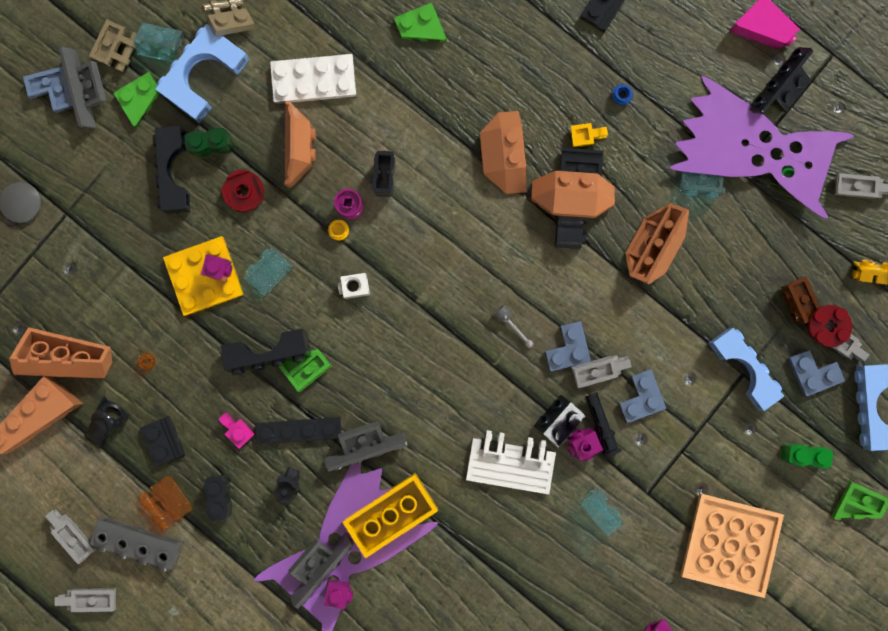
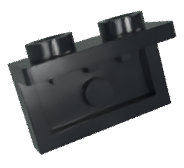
[534,395,585,447]

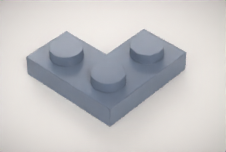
[23,66,73,113]
[545,321,591,371]
[788,350,845,397]
[619,369,666,423]

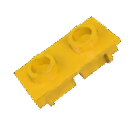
[852,260,888,285]

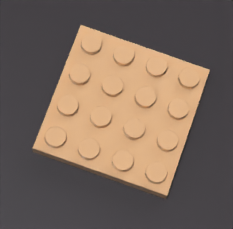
[680,493,784,598]

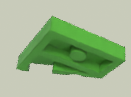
[394,3,447,42]
[832,480,888,520]

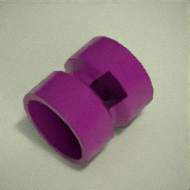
[334,189,364,220]

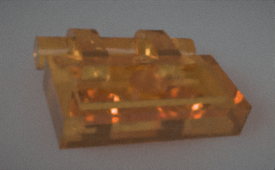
[139,475,193,531]

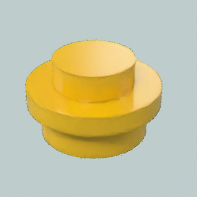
[328,220,349,241]

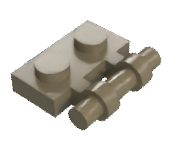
[201,0,254,37]
[89,19,140,73]

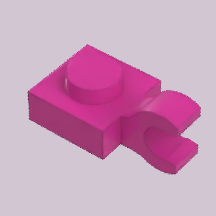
[218,412,255,449]

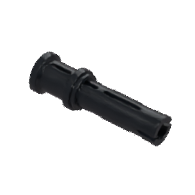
[585,392,622,457]

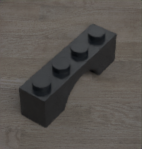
[152,126,191,214]
[221,328,311,375]

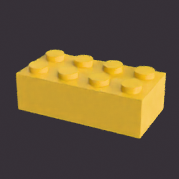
[342,473,438,558]

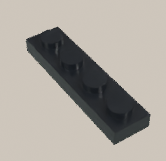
[256,417,342,444]

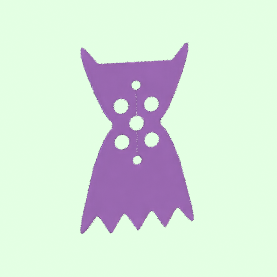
[670,76,854,218]
[254,462,438,631]

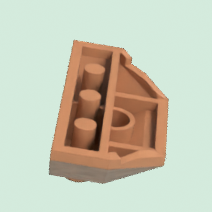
[285,101,316,188]
[480,111,526,194]
[531,171,615,218]
[625,203,689,284]

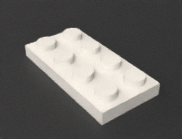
[270,54,356,104]

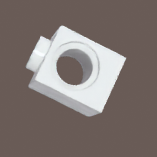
[338,273,370,299]

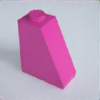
[730,0,800,50]

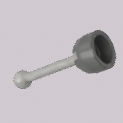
[492,305,533,348]

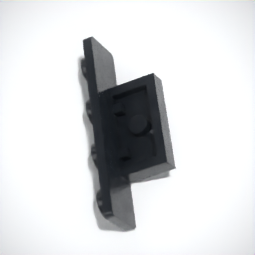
[750,47,814,114]

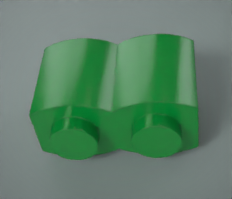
[781,443,833,469]

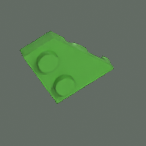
[114,72,160,128]
[278,349,332,392]

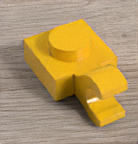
[570,123,608,148]

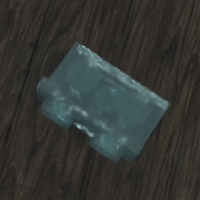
[244,247,293,296]

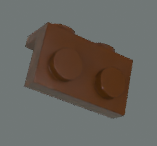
[781,276,820,324]

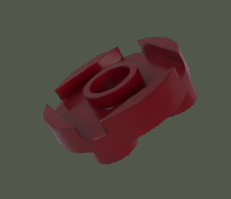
[222,170,265,212]
[807,305,852,347]

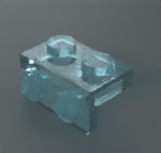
[134,23,183,62]
[679,171,725,199]
[580,488,624,536]

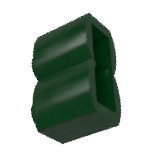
[185,128,233,157]

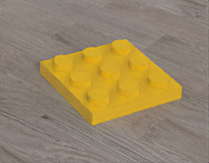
[163,236,244,316]

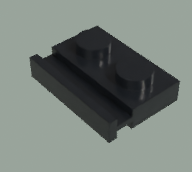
[580,0,625,33]
[560,148,604,177]
[140,416,185,467]

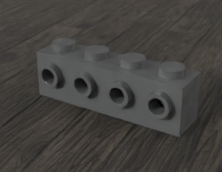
[89,517,184,571]

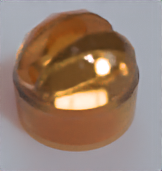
[138,353,156,370]

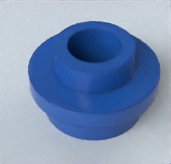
[612,84,633,105]

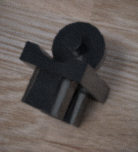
[275,467,300,504]

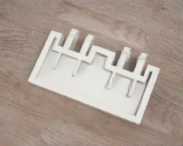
[466,430,556,494]

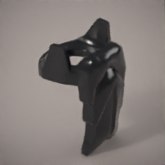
[85,396,129,447]

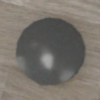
[0,182,42,223]

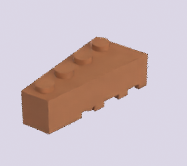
[9,327,113,378]
[0,376,83,454]

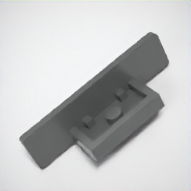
[59,47,106,129]
[325,421,408,472]
[288,533,353,609]

